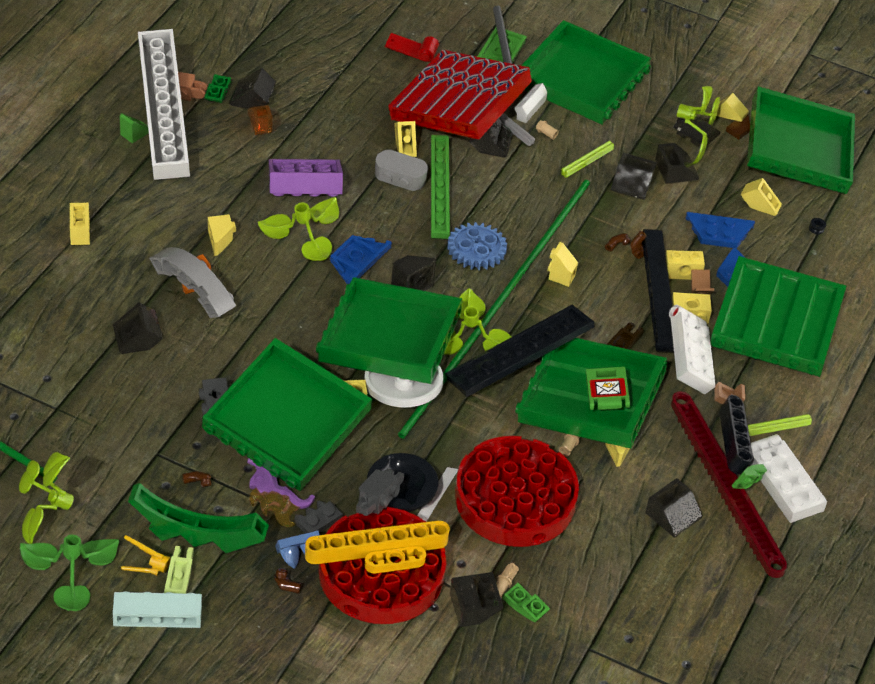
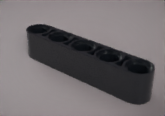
[719,395,753,475]

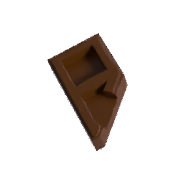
[726,115,750,140]

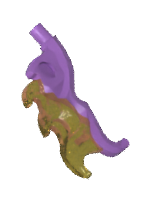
[247,458,315,527]

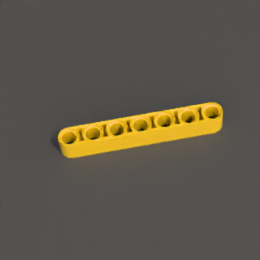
[305,521,450,564]

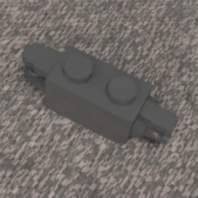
[356,468,404,516]

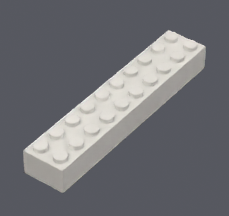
[138,29,190,180]

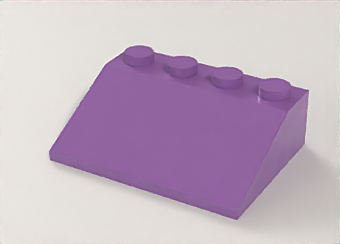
[269,159,343,197]

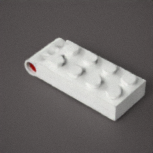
[669,305,716,394]
[749,434,827,523]

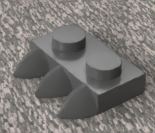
[295,501,343,534]

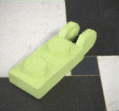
[164,546,194,594]

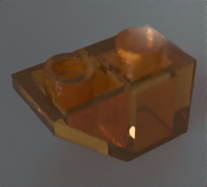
[247,105,272,135]

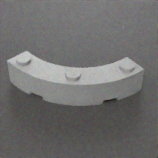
[150,247,236,318]

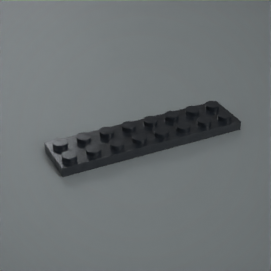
[445,305,595,397]

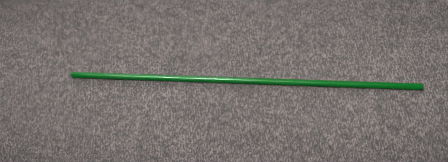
[398,180,590,439]

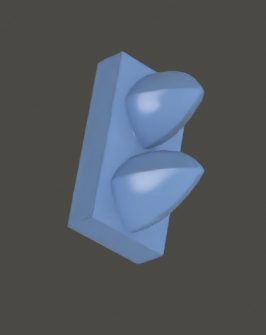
[275,531,319,569]

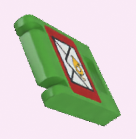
[586,367,630,410]

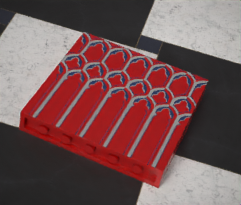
[388,50,532,139]

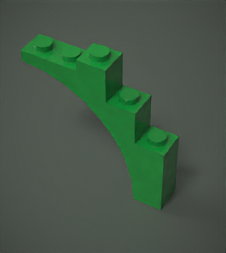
[128,483,269,553]

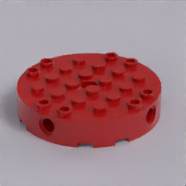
[455,436,579,547]
[318,507,446,624]

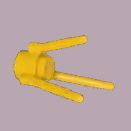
[121,535,171,576]

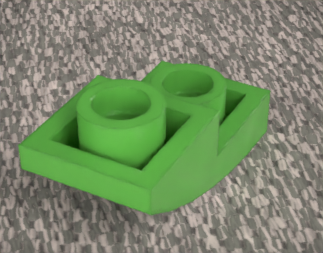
[732,464,767,489]
[502,583,550,623]

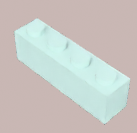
[113,591,202,628]

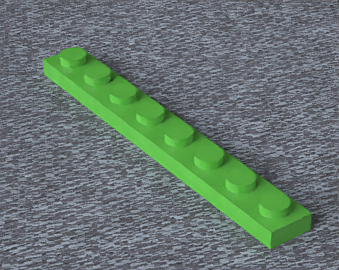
[431,135,450,239]

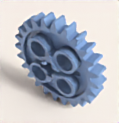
[447,222,507,270]

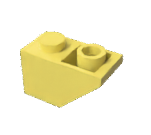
[548,242,578,287]

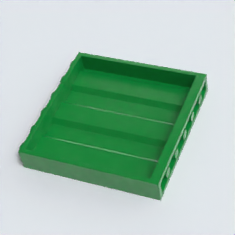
[710,256,847,377]
[515,338,667,449]

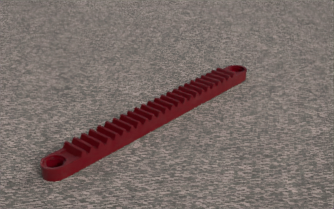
[671,391,787,578]

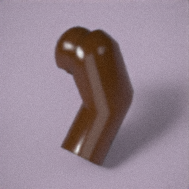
[274,568,301,594]

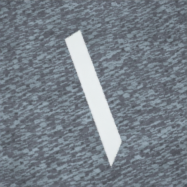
[417,467,459,522]

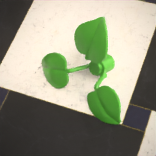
[20,535,119,611]

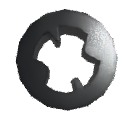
[809,218,826,235]

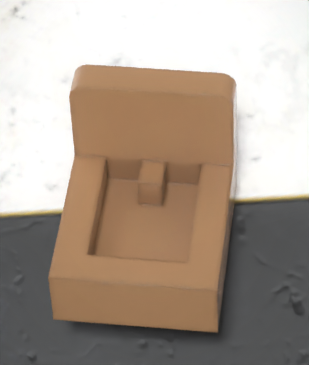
[714,382,746,404]

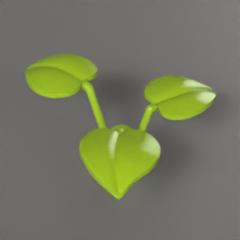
[677,86,720,164]
[258,197,339,261]
[444,288,511,355]
[19,452,74,544]

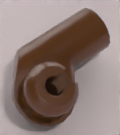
[630,231,647,259]
[605,233,631,252]
[182,471,212,487]

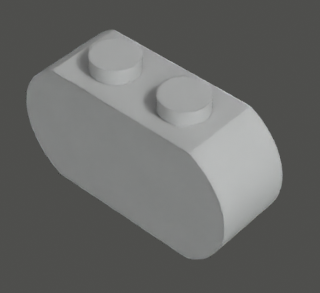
[375,150,428,191]

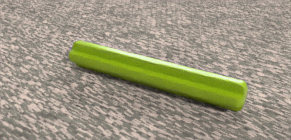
[561,141,614,178]
[747,414,812,436]

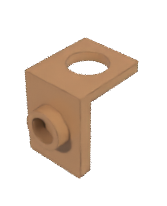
[691,270,714,295]

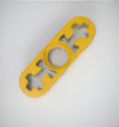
[365,546,426,574]

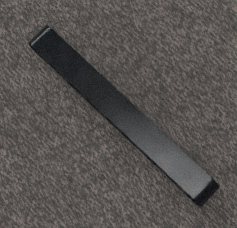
[642,229,674,353]

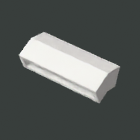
[514,83,547,123]

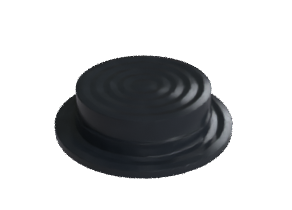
[367,453,438,512]

